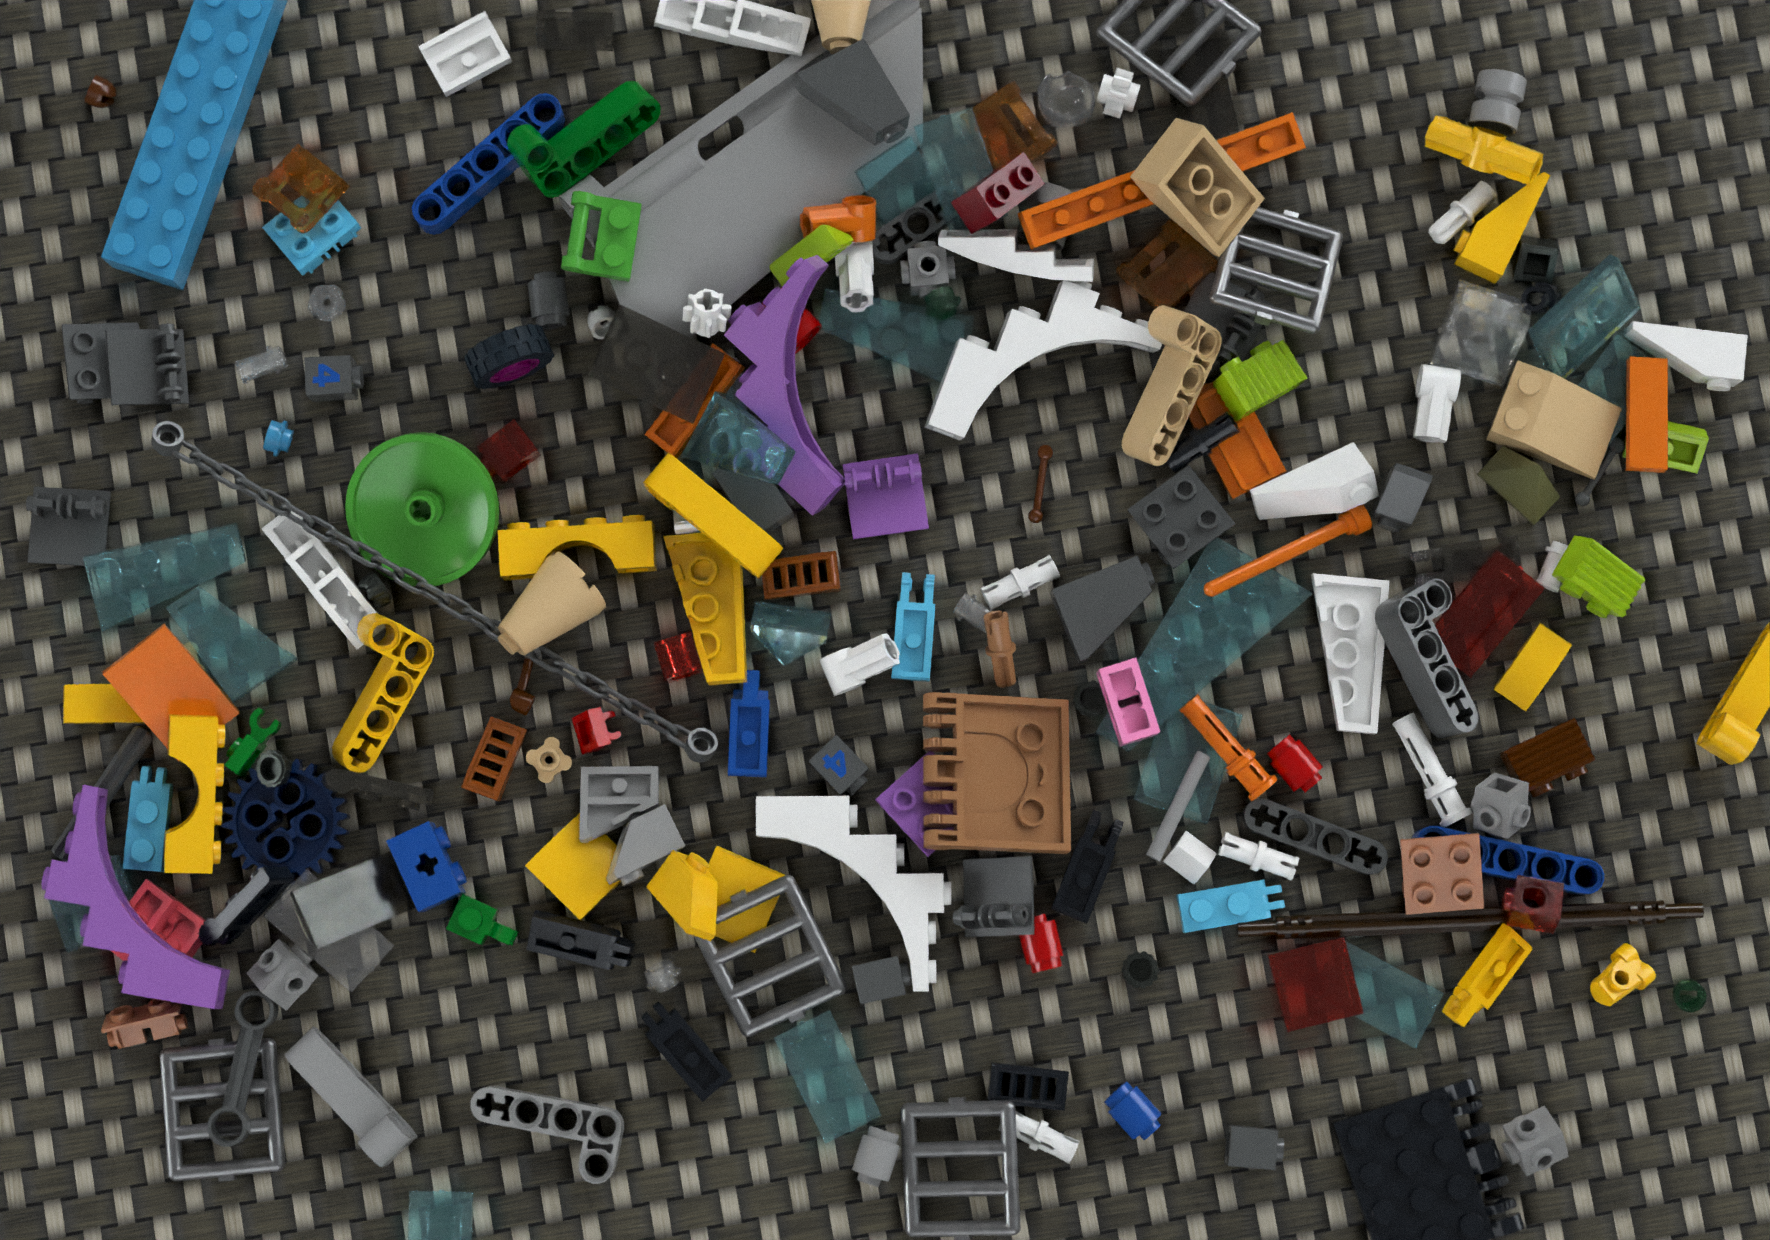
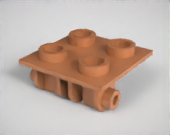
[1400,833,1484,915]

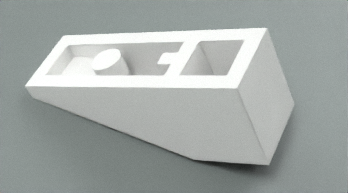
[1624,321,1748,391]
[1250,442,1379,520]

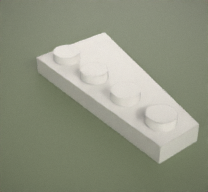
[1311,573,1390,735]

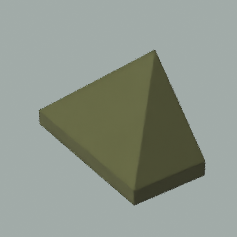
[1477,446,1560,526]

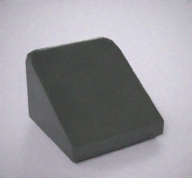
[1513,236,1559,285]

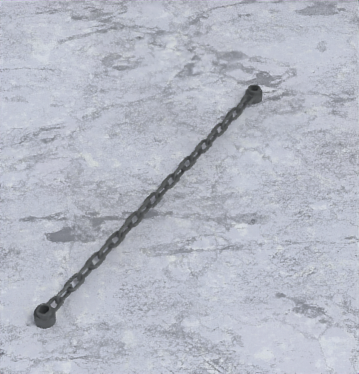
[151,421,718,763]

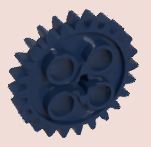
[222,759,351,884]

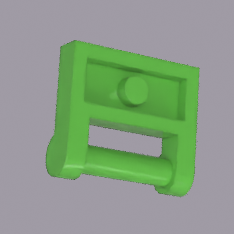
[561,191,642,282]

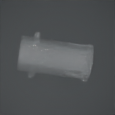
[235,345,288,384]
[952,593,992,635]

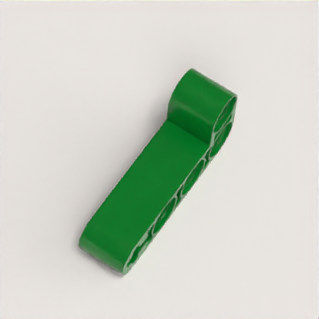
[507,80,661,198]

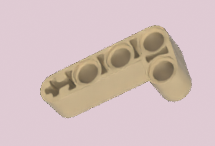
[1122,305,1222,466]

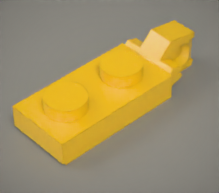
[1442,923,1533,1027]

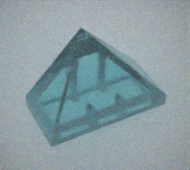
[750,601,831,666]

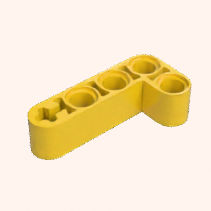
[643,453,784,578]
[332,613,434,773]
[1696,622,1770,765]

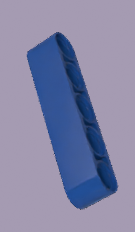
[412,93,565,235]
[1412,826,1604,895]

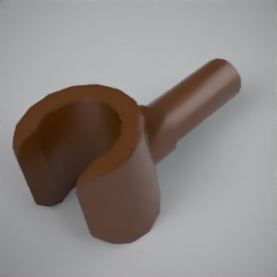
[510,658,535,715]

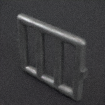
[1096,0,1261,107]
[1209,207,1343,334]
[694,875,847,1037]
[159,1038,285,1181]
[900,1097,1021,1240]

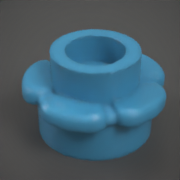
[263,420,294,457]

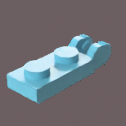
[891,572,935,682]

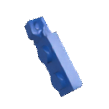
[728,670,770,778]

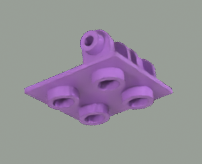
[842,454,929,540]
[875,751,953,857]

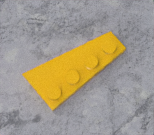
[663,533,747,685]

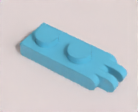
[122,766,173,872]
[1176,879,1285,933]

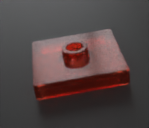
[1267,937,1364,1032]

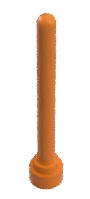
[1203,505,1372,597]

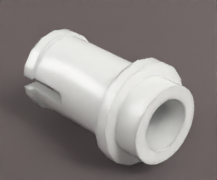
[1535,541,1568,593]

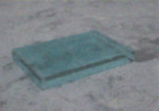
[1527,254,1641,379]
[1133,690,1243,825]

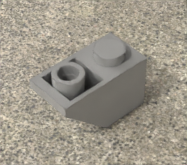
[606,804,685,886]

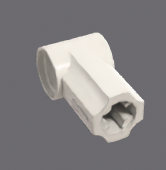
[835,241,874,312]
[1413,364,1461,443]
[819,633,900,696]

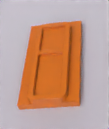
[1188,381,1287,500]

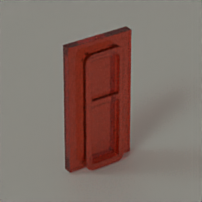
[1434,550,1545,678]

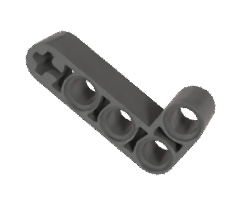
[1375,578,1478,738]

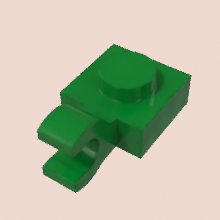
[224,708,282,777]
[446,894,519,946]

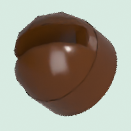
[85,75,117,108]

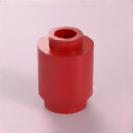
[1267,734,1323,792]
[1019,914,1064,973]

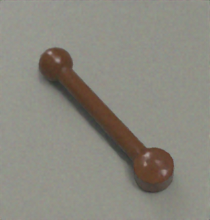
[1028,445,1053,523]

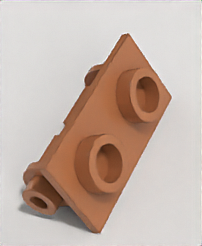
[101,999,188,1049]

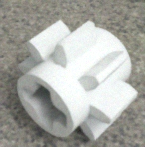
[1096,68,1141,118]
[682,288,731,338]

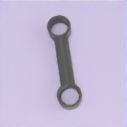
[207,990,278,1147]

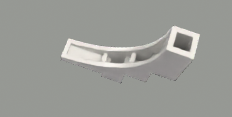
[924,280,1162,441]
[756,796,951,992]

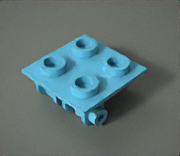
[262,180,361,276]

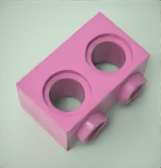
[1096,658,1160,747]

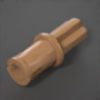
[983,610,1016,688]

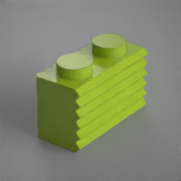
[1213,339,1307,421]
[1552,535,1645,618]

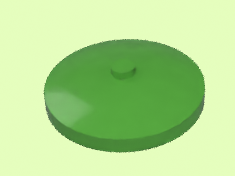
[345,432,499,586]

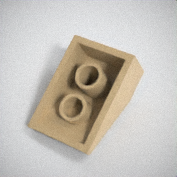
[1130,118,1265,257]
[1486,360,1622,480]

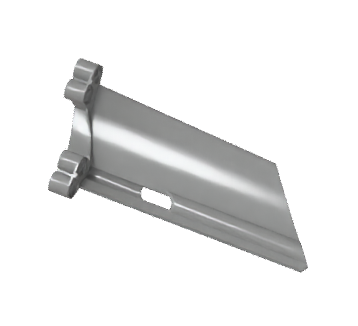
[559,0,923,396]

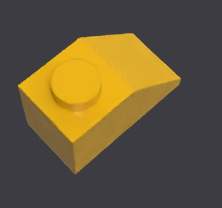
[646,850,718,941]

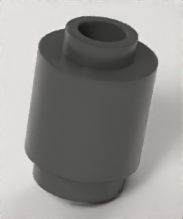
[527,272,570,330]

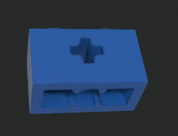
[386,821,467,912]

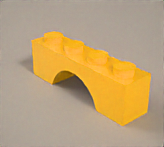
[498,515,657,581]
[163,714,225,874]

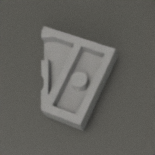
[579,766,659,843]

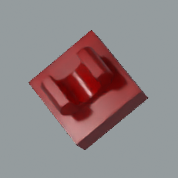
[571,707,621,755]

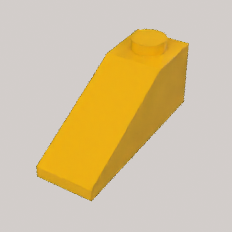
[1453,172,1550,284]

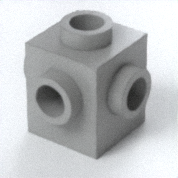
[900,241,956,299]
[1471,772,1531,839]
[247,939,318,1010]
[1502,1106,1569,1176]

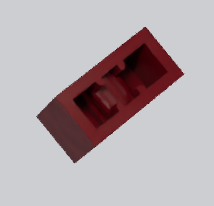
[951,152,1045,234]

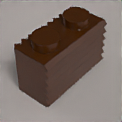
[1499,718,1595,798]

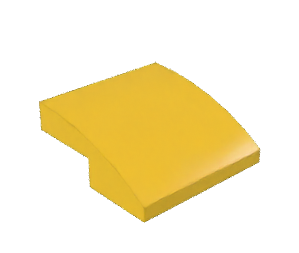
[525,813,621,920]
[707,846,785,953]

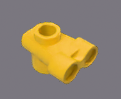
[1590,943,1656,1006]

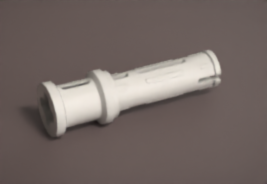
[1392,712,1473,828]

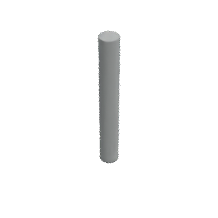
[1146,751,1211,862]

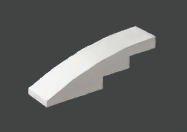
[654,0,811,56]
[938,229,1094,282]
[262,511,385,649]

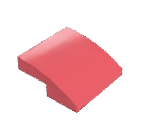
[111,879,205,961]

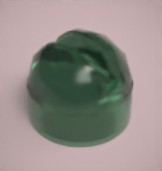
[1672,979,1707,1012]

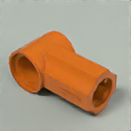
[800,195,876,242]

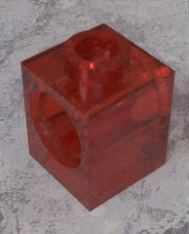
[477,419,541,482]
[654,631,704,684]
[1502,875,1564,934]

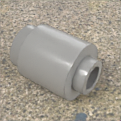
[852,1126,900,1187]

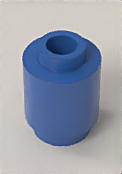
[1104,1081,1162,1140]

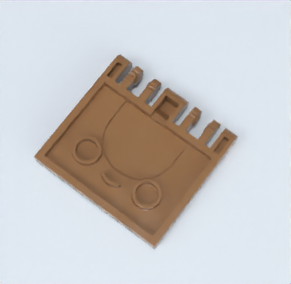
[923,692,1071,854]

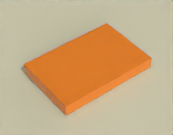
[103,623,240,762]

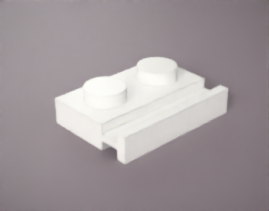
[418,11,512,97]

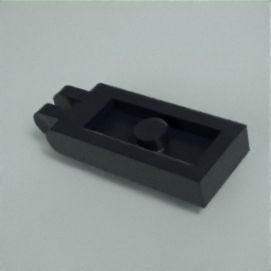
[526,910,635,970]
[640,1001,733,1102]

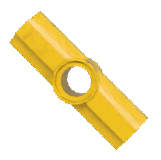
[1425,115,1543,185]

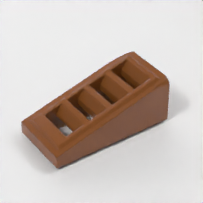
[762,551,841,600]
[461,717,527,802]

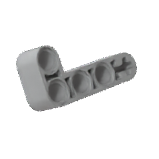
[284,1026,417,1167]
[470,1086,624,1184]

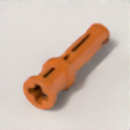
[1179,694,1278,801]

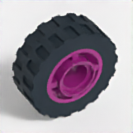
[464,324,554,390]

